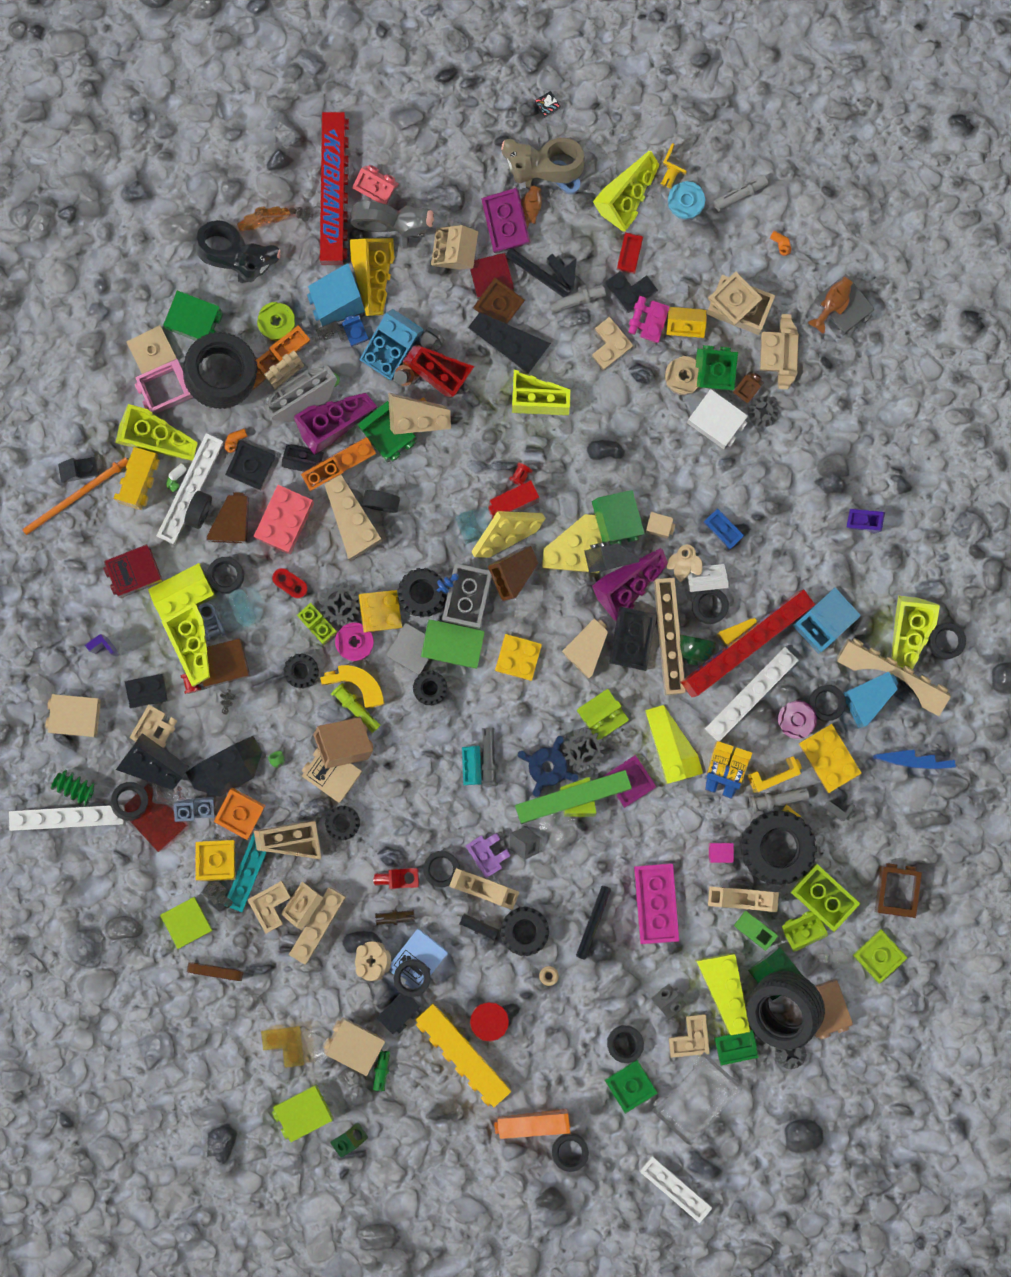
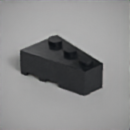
[116,733,189,790]

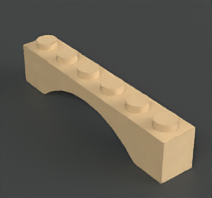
[837,638,951,716]

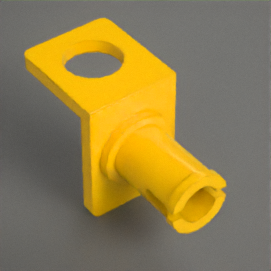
[660,143,687,189]

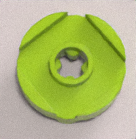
[257,302,295,341]

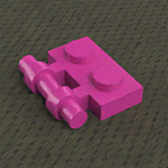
[628,296,669,343]

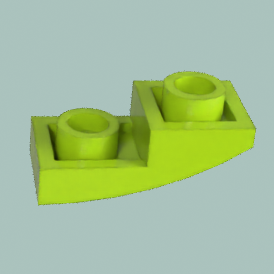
[296,602,338,645]

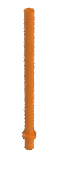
[22,457,128,535]

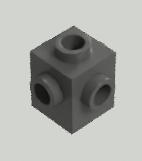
[651,983,686,1019]

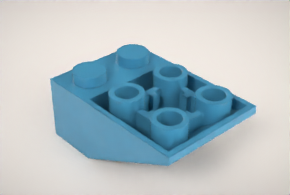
[359,309,424,381]
[792,588,861,654]

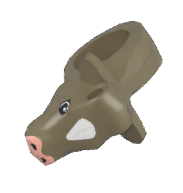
[501,137,585,188]

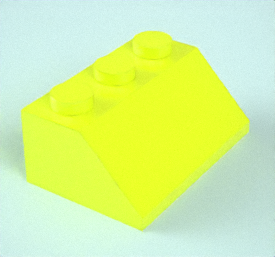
[148,563,216,621]

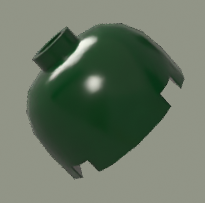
[680,634,716,666]

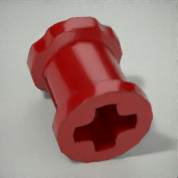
[509,462,533,486]
[180,673,202,694]

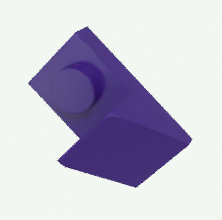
[846,509,885,534]

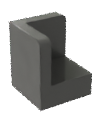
[509,827,540,860]

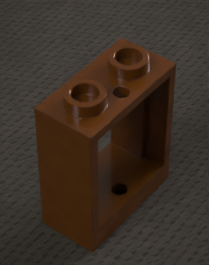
[874,863,922,918]

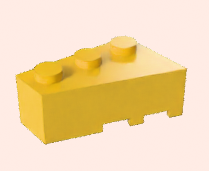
[113,447,160,510]

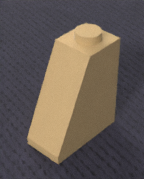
[562,619,608,679]

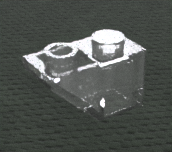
[514,584,544,624]

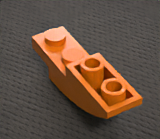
[301,437,376,491]

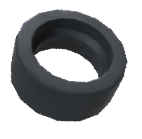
[184,490,212,529]
[362,490,400,513]
[207,557,245,594]
[692,589,729,624]
[928,623,966,659]
[808,684,846,722]
[111,782,148,821]
[423,851,460,887]
[393,959,431,997]
[607,1025,644,1063]
[552,1133,589,1172]

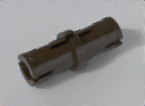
[375,909,415,926]

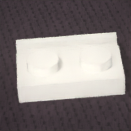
[687,564,728,592]

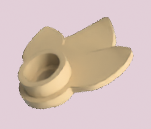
[667,545,703,582]

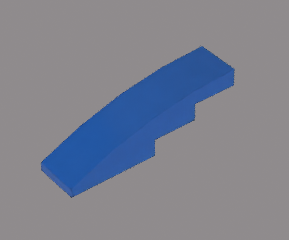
[873,750,956,769]

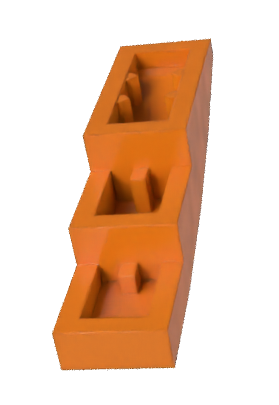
[239,325,310,390]

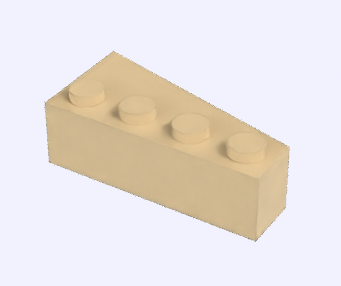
[325,474,382,561]

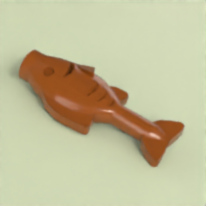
[521,186,542,245]
[808,277,853,334]

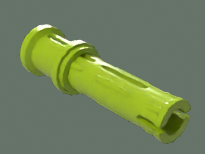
[331,682,381,733]

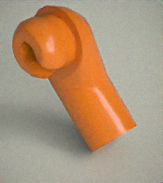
[769,230,791,256]

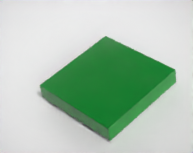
[604,1060,658,1114]

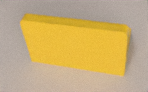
[666,307,706,338]

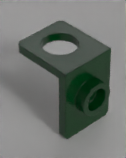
[330,1122,368,1158]

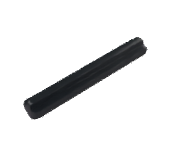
[506,248,571,298]
[576,885,611,960]

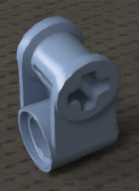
[198,603,226,641]

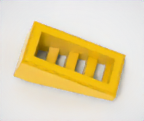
[717,618,757,646]

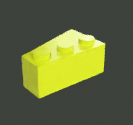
[512,369,570,415]

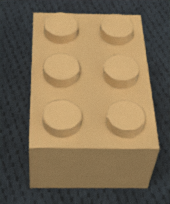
[706,275,775,335]

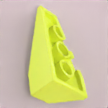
[593,151,659,232]

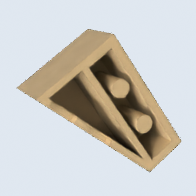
[388,392,451,434]

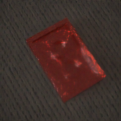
[124,783,187,852]

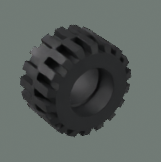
[398,568,446,618]
[501,906,549,956]

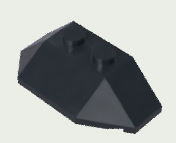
[186,736,263,797]

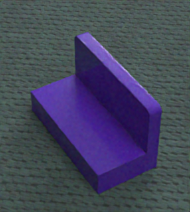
[85,634,120,657]

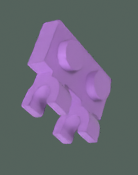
[465,833,511,878]

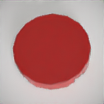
[470,1002,509,1041]

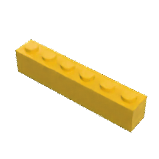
[416,1002,511,1108]

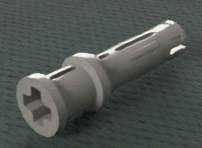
[749,788,809,814]

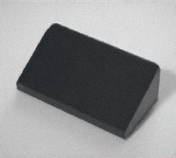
[282,444,324,472]

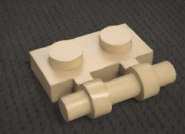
[264,350,304,390]
[129,705,177,748]

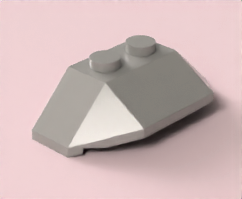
[264,366,337,422]

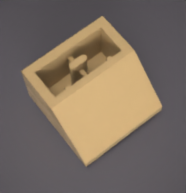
[431,225,478,270]

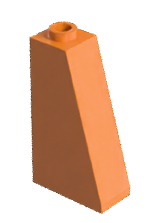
[494,1109,570,1139]

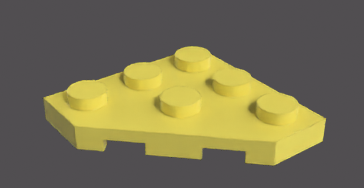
[471,511,546,558]
[542,514,602,573]

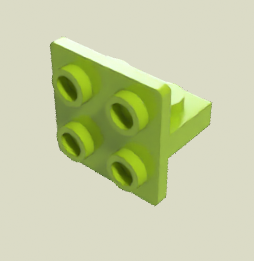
[577,689,629,740]

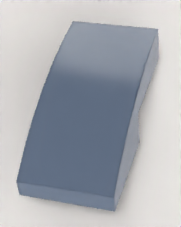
[174,797,215,822]

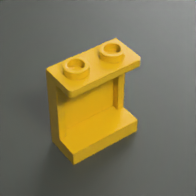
[747,756,802,793]

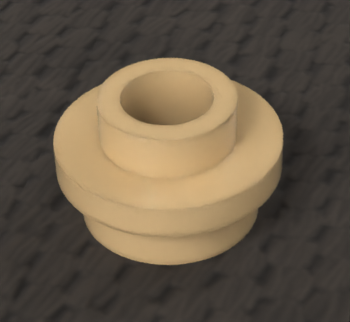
[539,966,559,986]

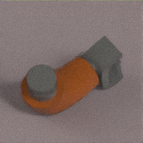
[394,327,445,386]

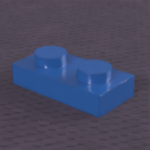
[703,509,744,550]

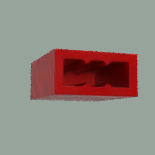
[488,480,540,519]

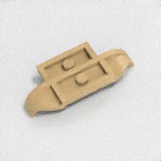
[760,314,799,389]

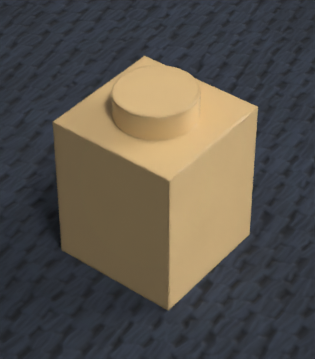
[645,512,675,539]

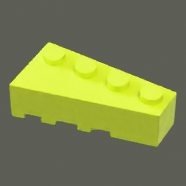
[695,953,750,1035]

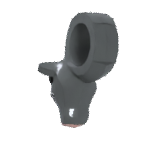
[351,201,434,249]

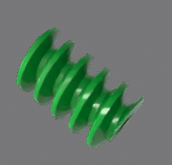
[51,769,95,807]

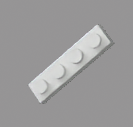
[640,1156,712,1223]

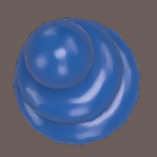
[436,574,459,593]

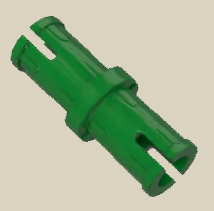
[373,1050,391,1091]

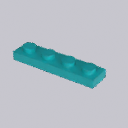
[224,833,267,912]

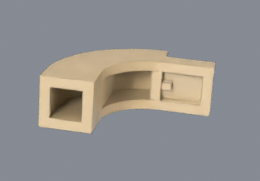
[449,868,519,910]
[708,886,779,912]

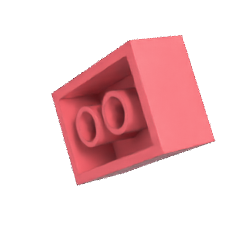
[254,485,314,555]

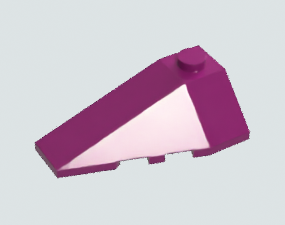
[592,548,668,622]

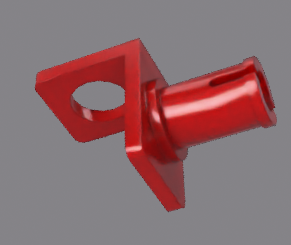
[373,868,419,889]

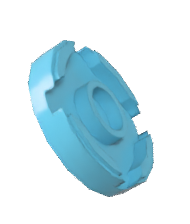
[667,181,706,220]

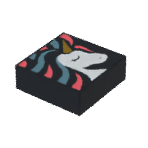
[535,91,561,118]

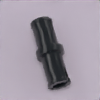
[459,913,499,941]

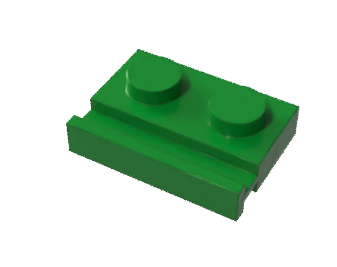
[714,1029,759,1066]

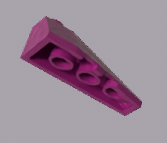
[294,393,377,455]

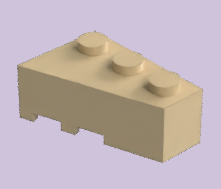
[254,821,321,859]

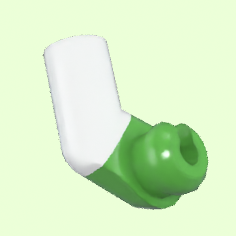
[166,464,187,492]

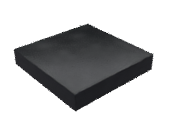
[225,440,276,491]

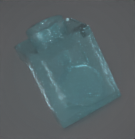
[455,510,482,544]

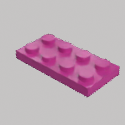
[634,864,679,944]

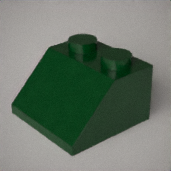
[748,946,804,1001]

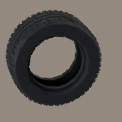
[183,332,257,409]
[746,971,825,1050]

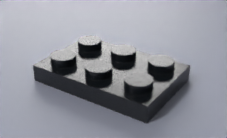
[609,607,657,671]

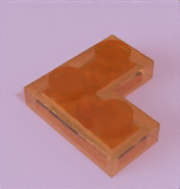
[237,206,290,231]

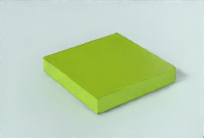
[160,896,213,949]
[852,929,907,984]

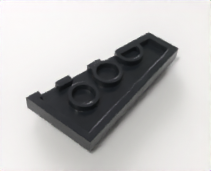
[468,312,551,374]

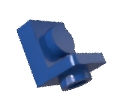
[342,315,369,347]

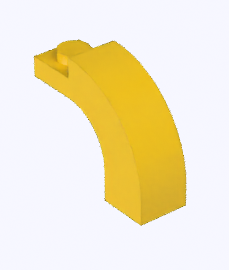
[320,665,385,709]

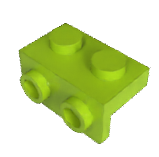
[782,911,828,952]

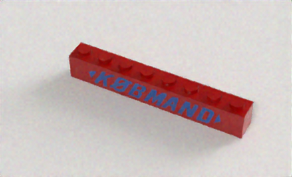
[320,112,349,266]
[680,589,815,698]

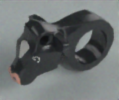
[195,220,281,284]

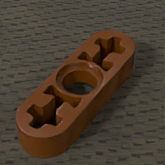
[187,962,244,981]

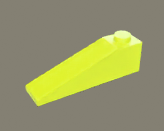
[115,404,198,461]
[890,595,940,675]
[161,602,210,687]
[645,705,703,784]

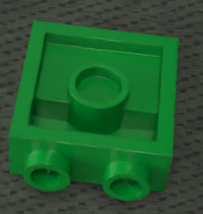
[695,345,738,390]

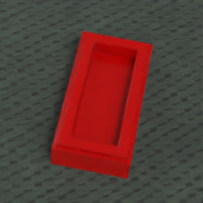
[616,232,644,274]

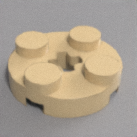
[665,356,699,395]
[355,942,391,981]

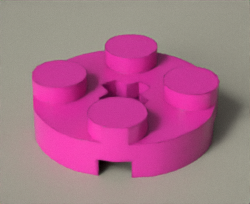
[335,623,374,661]

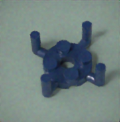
[517,736,579,797]

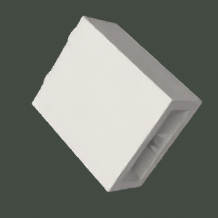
[687,389,748,449]

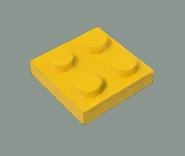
[359,590,402,633]
[495,634,542,681]
[195,840,235,881]

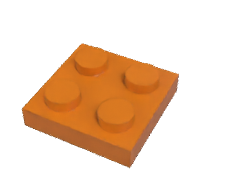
[214,787,266,840]

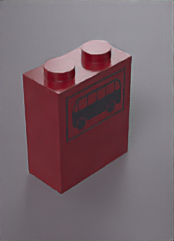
[103,544,163,598]

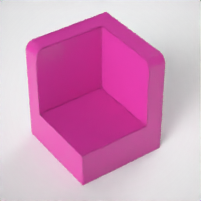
[708,843,734,863]

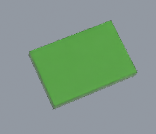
[420,619,485,669]

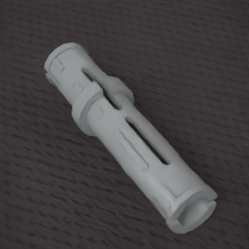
[713,174,769,212]
[549,284,606,314]

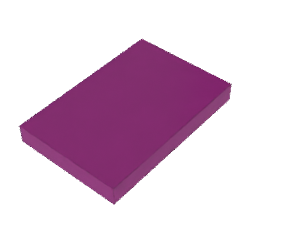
[481,188,531,254]

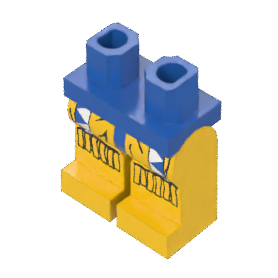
[705,741,752,799]

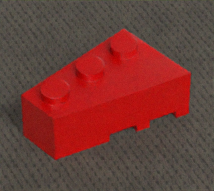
[403,346,475,397]

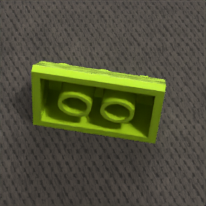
[791,863,860,932]

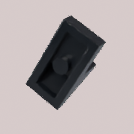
[546,253,577,290]
[58,457,99,483]

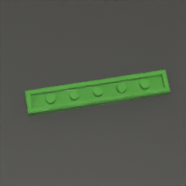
[515,770,632,824]

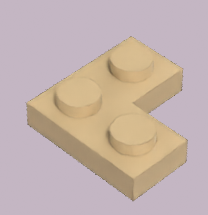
[592,317,633,370]
[247,881,291,934]
[668,1014,709,1058]

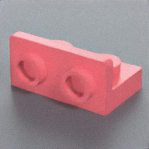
[352,165,399,205]

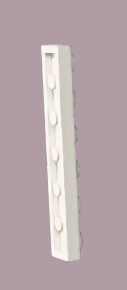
[156,433,224,545]
[705,647,798,741]
[9,805,125,831]

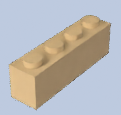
[289,887,347,965]

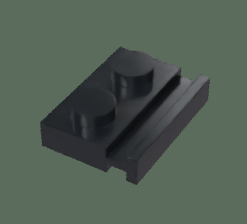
[124,674,168,709]

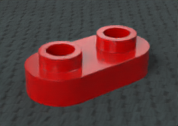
[272,568,308,599]

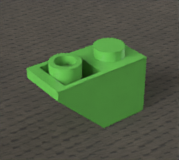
[733,911,778,951]

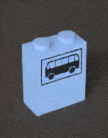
[390,928,448,989]

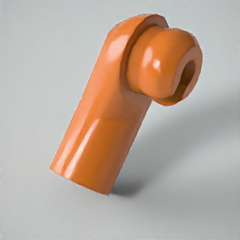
[224,428,248,453]

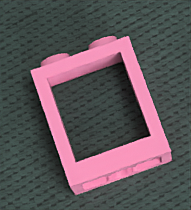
[135,359,193,415]

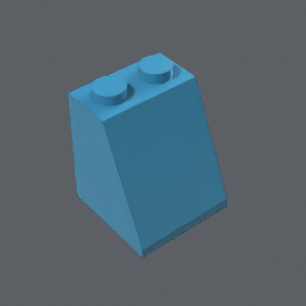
[307,263,365,327]
[843,672,898,728]

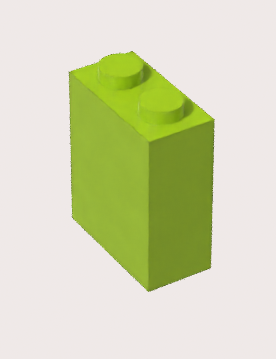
[272,1084,334,1143]

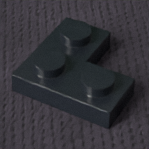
[605,271,658,313]

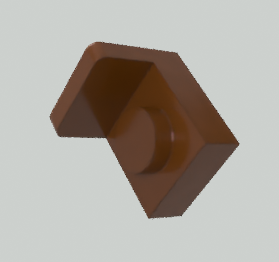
[733,372,764,404]

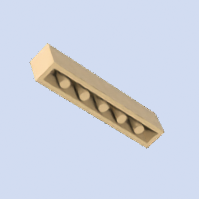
[654,578,686,696]

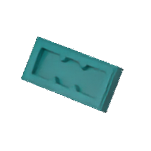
[462,746,482,785]

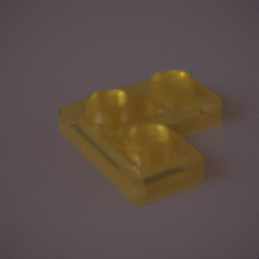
[261,1026,305,1068]

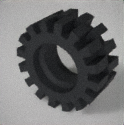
[283,653,319,689]
[413,671,448,706]
[325,806,360,840]

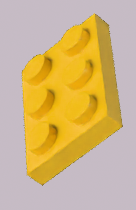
[798,724,862,793]

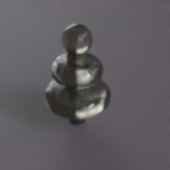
[289,206,313,222]
[220,689,236,715]

